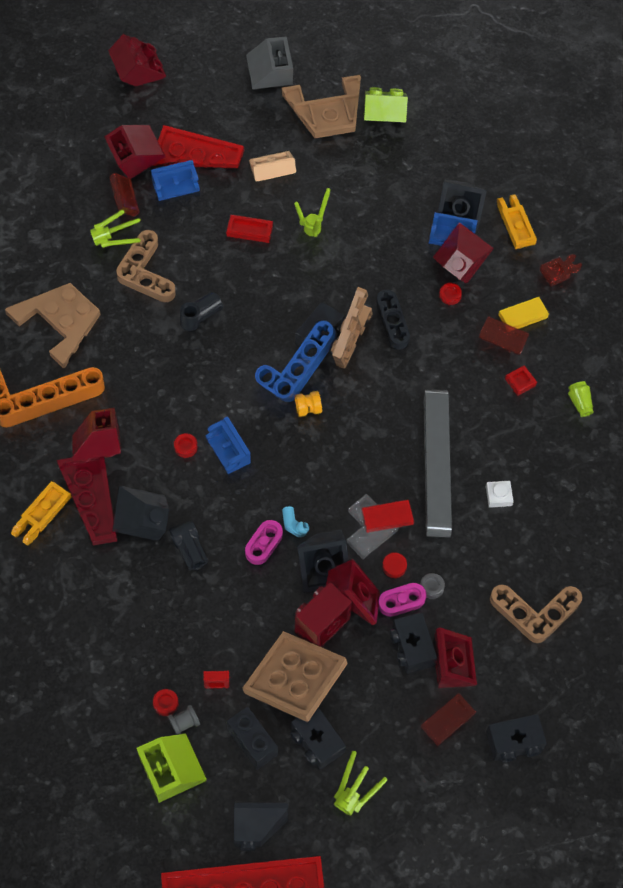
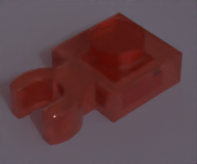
[540,254,582,286]

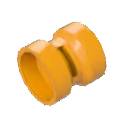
[295,391,322,417]

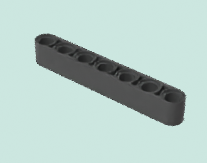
[424,389,452,538]

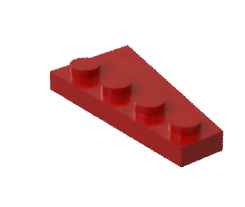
[153,125,244,168]

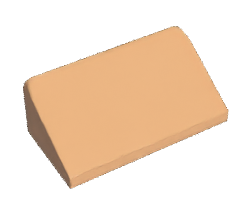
[249,151,296,181]

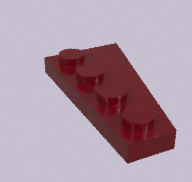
[56,456,117,546]

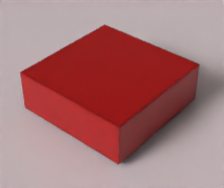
[505,365,537,396]
[204,671,230,689]

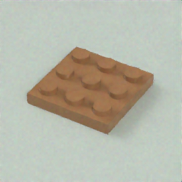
[243,631,348,722]

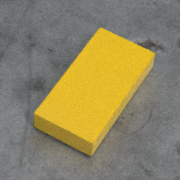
[498,297,549,332]

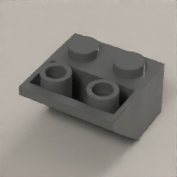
[246,36,293,89]

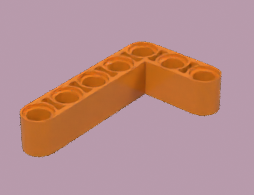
[0,367,105,427]

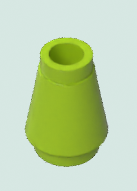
[568,381,594,417]

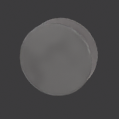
[420,573,445,599]

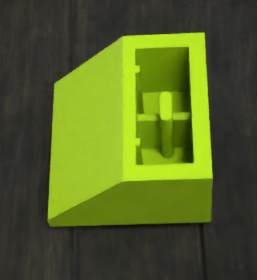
[364,87,408,122]
[136,734,207,803]

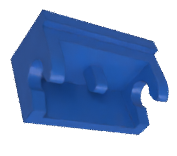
[151,160,200,201]
[429,212,478,246]
[206,416,251,474]

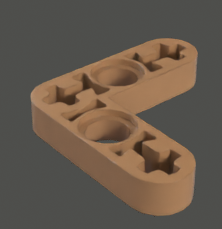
[116,230,176,302]
[490,585,582,643]

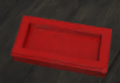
[226,215,273,243]
[361,500,414,533]

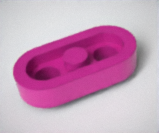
[245,520,283,565]
[379,583,426,616]

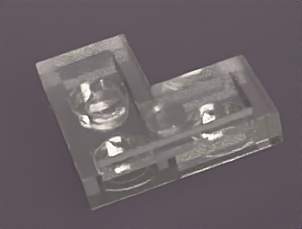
[347,494,399,559]

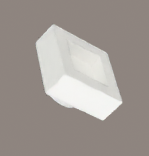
[486,481,513,508]

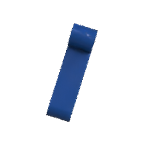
[255,321,337,402]

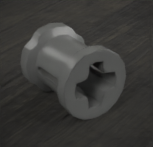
[168,704,200,735]

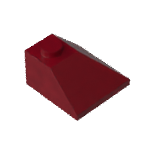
[433,222,494,283]
[326,559,380,625]

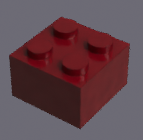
[295,582,352,647]

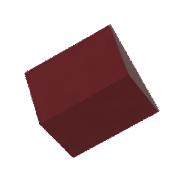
[433,627,477,688]

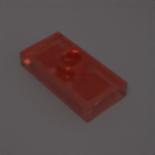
[110,173,139,217]
[479,316,529,355]
[421,693,476,746]

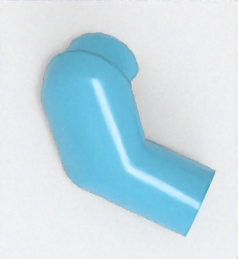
[282,507,309,537]

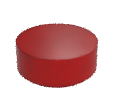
[440,283,462,305]
[174,433,198,458]
[382,553,407,578]
[153,689,179,716]

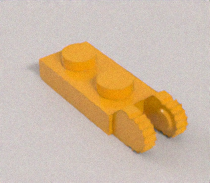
[497,195,537,249]
[11,481,72,546]

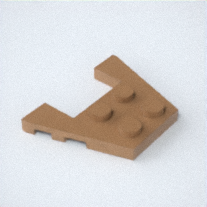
[282,75,361,138]
[5,283,101,368]
[331,287,373,369]

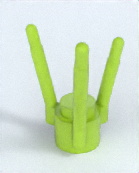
[294,188,331,237]
[90,210,141,248]
[334,751,387,815]

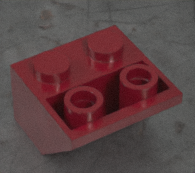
[108,34,166,86]
[104,125,166,179]
[72,407,121,461]

